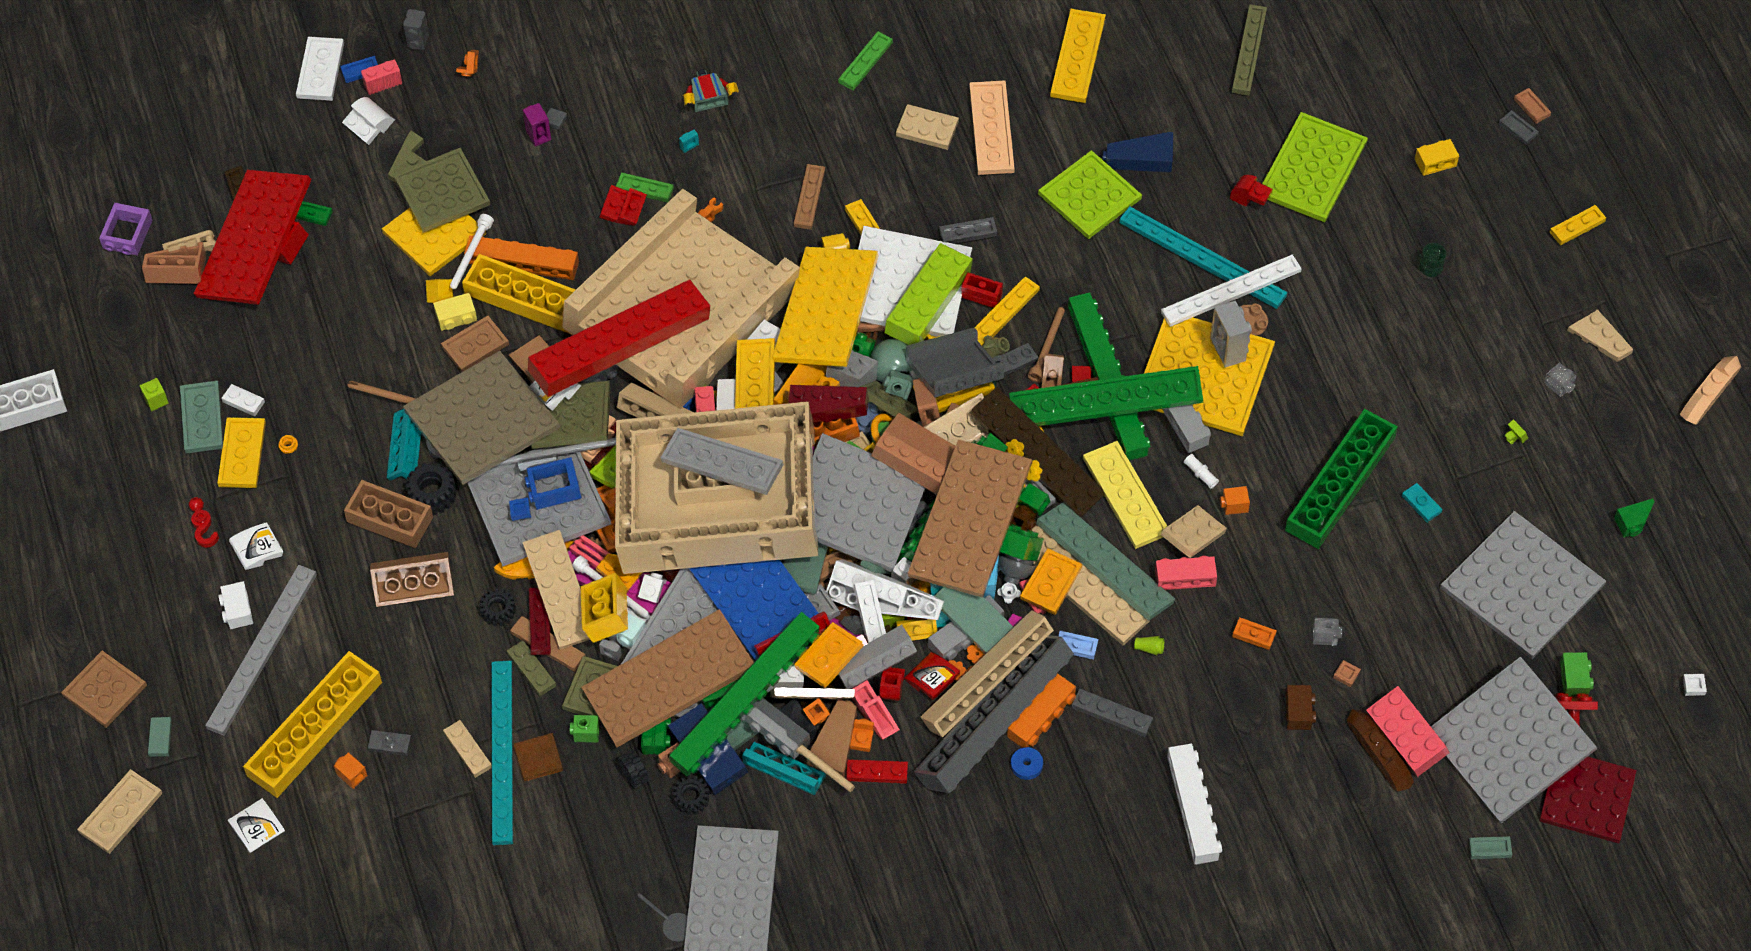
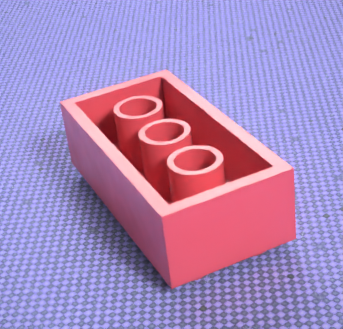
[1366,686,1450,777]

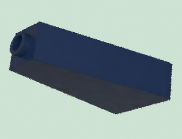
[1103,132,1173,172]

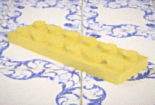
[1083,441,1167,549]

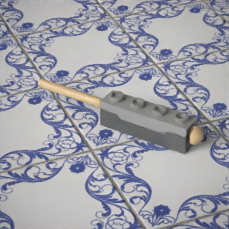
[740,698,855,792]

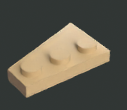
[1567,310,1633,362]

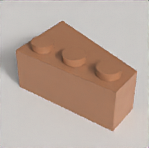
[142,241,206,284]

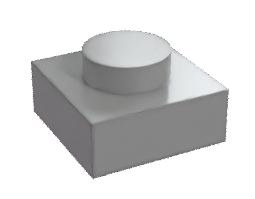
[599,639,622,661]

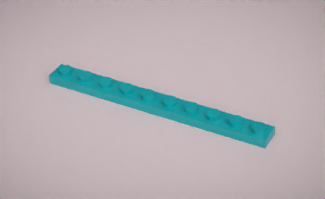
[1119,206,1287,309]
[492,661,513,845]

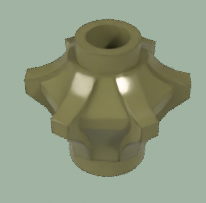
[982,335,1010,358]

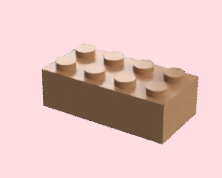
[344,480,433,548]

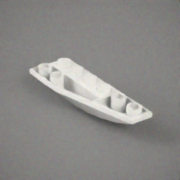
[826,559,944,620]

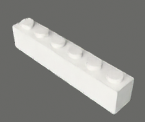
[1167,744,1222,865]

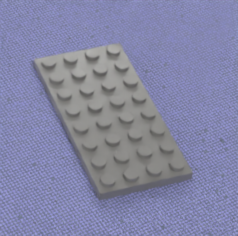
[684,825,779,951]

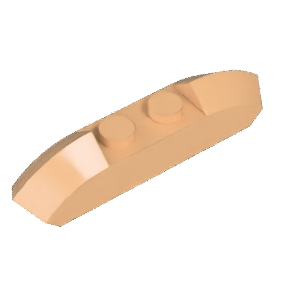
[1680,356,1741,424]

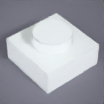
[1683,674,1707,696]

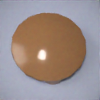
[1240,303,1268,336]

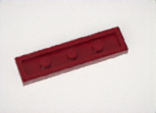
[529,588,551,655]

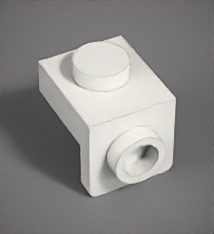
[638,572,667,603]

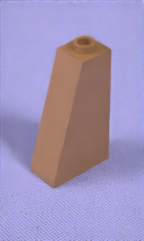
[807,699,857,778]

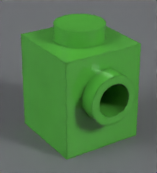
[570,715,600,742]

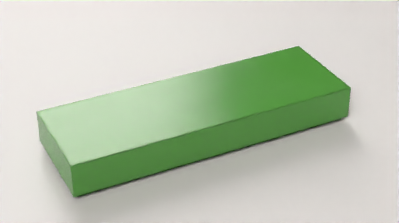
[616,172,674,203]

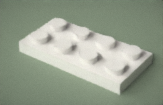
[296,37,344,101]

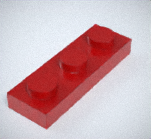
[847,760,908,783]

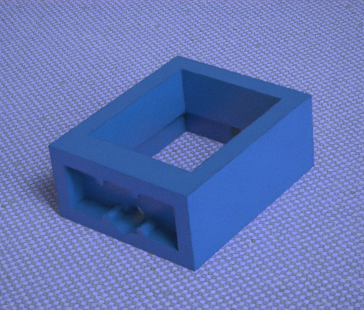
[525,457,582,510]

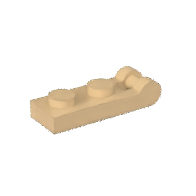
[162,230,216,251]

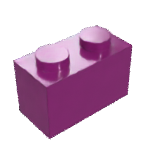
[523,103,551,147]

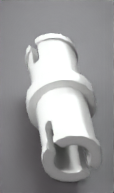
[1184,454,1219,489]

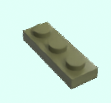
[507,641,556,697]

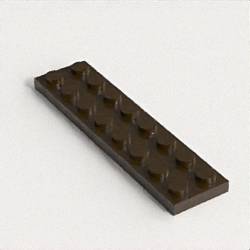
[970,387,1105,518]

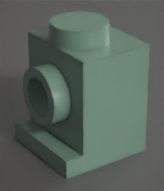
[882,370,913,400]

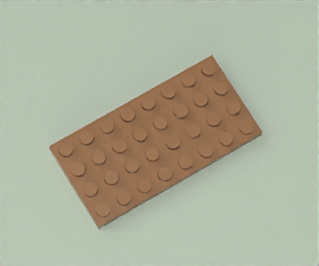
[908,439,1032,598]
[581,609,754,747]

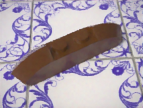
[1347,709,1414,791]

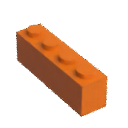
[1007,673,1076,748]

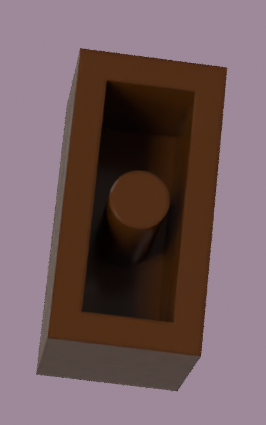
[1286,685,1316,730]

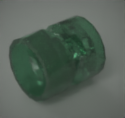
[1419,243,1447,277]

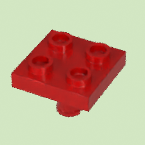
[1554,693,1598,727]

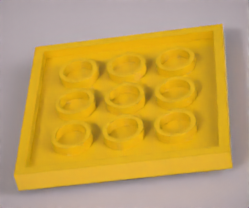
[382,208,486,276]

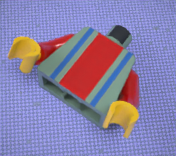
[683,69,739,112]

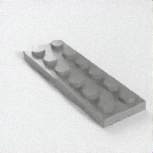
[660,428,784,495]

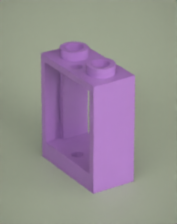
[99,203,152,256]

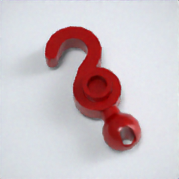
[189,497,219,548]

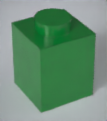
[1019,483,1051,517]

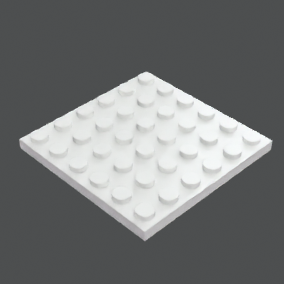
[858,226,972,337]

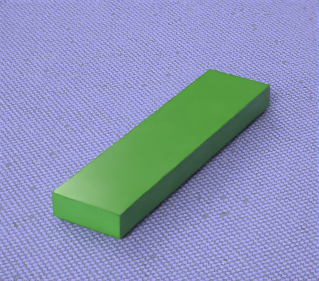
[838,32,893,91]

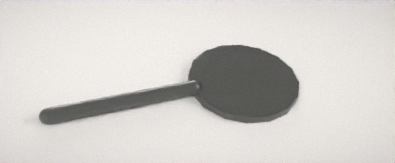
[637,893,688,942]

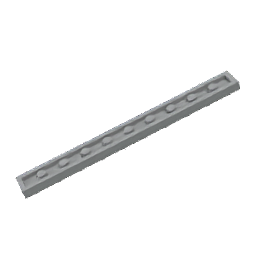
[205,565,317,736]

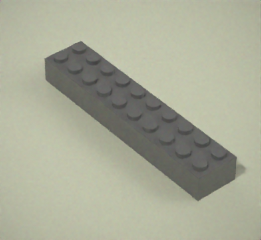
[914,635,1074,793]

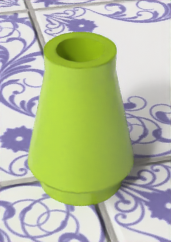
[1135,636,1164,655]

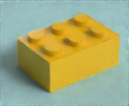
[581,573,628,643]

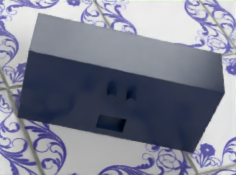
[668,703,748,795]

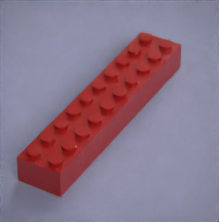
[528,279,711,397]

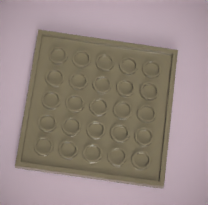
[403,351,560,485]

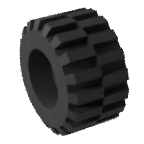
[406,462,456,515]

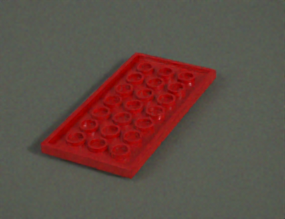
[194,170,312,305]

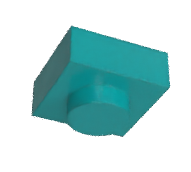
[679,130,699,153]

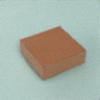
[1333,660,1361,687]

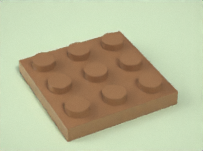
[61,650,147,728]

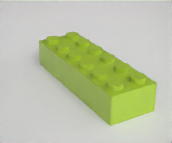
[885,243,973,345]

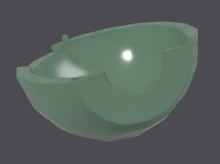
[870,339,913,382]

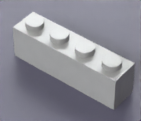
[1162,404,1211,453]
[928,595,1004,661]

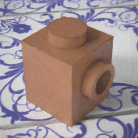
[657,743,681,778]

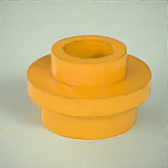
[279,435,298,454]

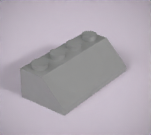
[838,625,917,689]

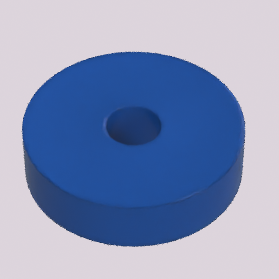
[1011,747,1043,780]

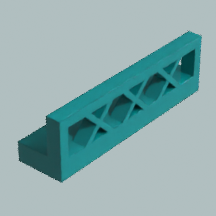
[387,409,421,481]
[743,742,826,795]

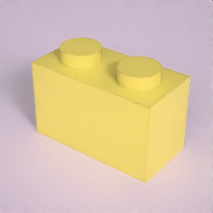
[433,293,477,331]

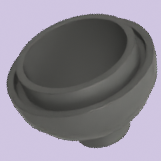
[998,553,1036,585]

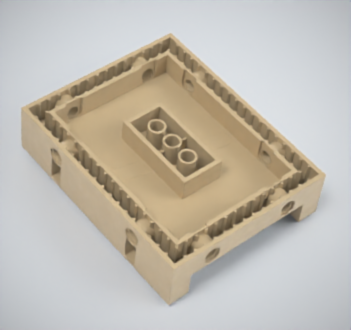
[563,189,800,409]
[615,402,818,574]

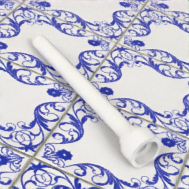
[450,214,494,289]
[572,555,649,618]

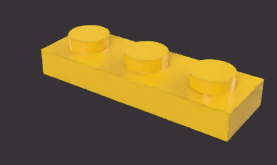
[1550,205,1606,246]

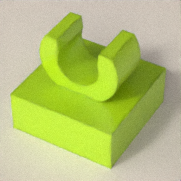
[1505,419,1528,444]

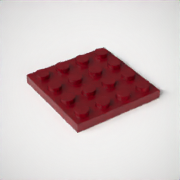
[1539,757,1637,844]

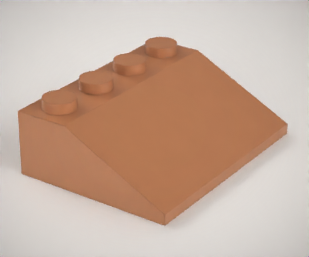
[871,413,956,494]

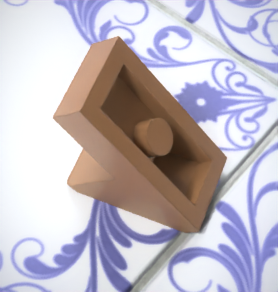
[1041,353,1064,388]

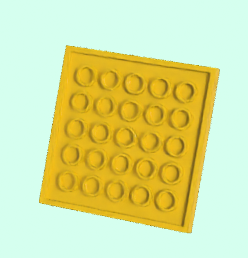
[1144,317,1275,436]

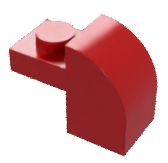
[1230,175,1273,207]
[880,668,905,701]

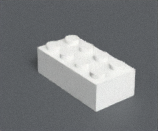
[0,369,67,431]

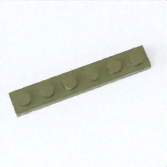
[1232,4,1267,96]

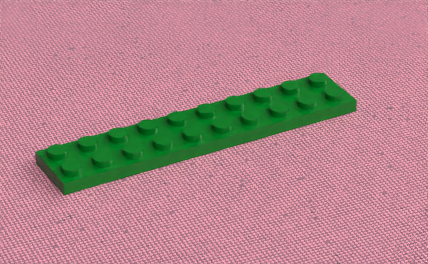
[1009,366,1204,426]

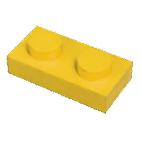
[896,618,937,641]

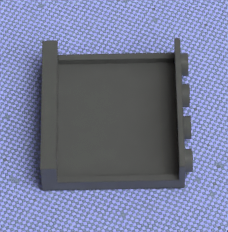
[906,327,1004,397]

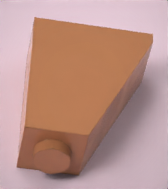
[913,378,940,427]

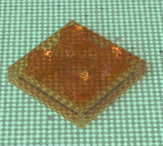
[514,733,563,782]

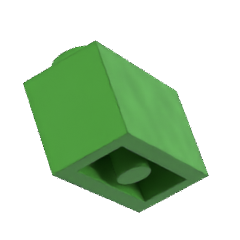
[1560,653,1594,697]

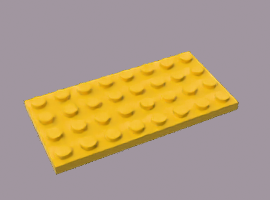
[772,247,879,367]

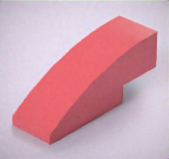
[852,680,900,740]

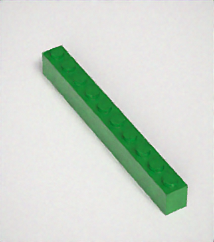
[1068,292,1150,461]
[669,612,820,777]

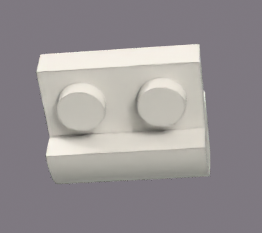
[342,97,395,145]

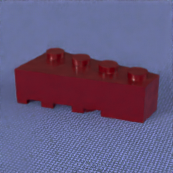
[788,385,869,423]

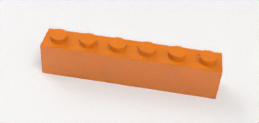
[464,235,579,280]

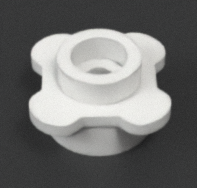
[997,582,1021,604]

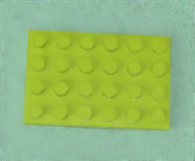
[1263,112,1368,222]

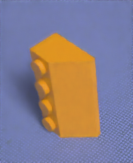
[773,364,827,405]

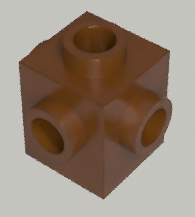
[1010,505,1037,531]

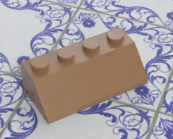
[370,552,454,607]

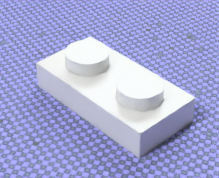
[222,384,265,416]

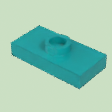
[1402,483,1442,523]

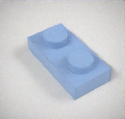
[1059,631,1098,660]

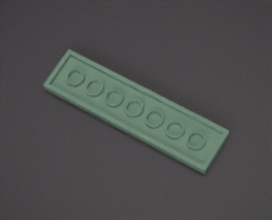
[1036,503,1175,621]

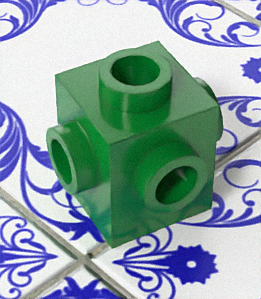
[852,332,876,357]

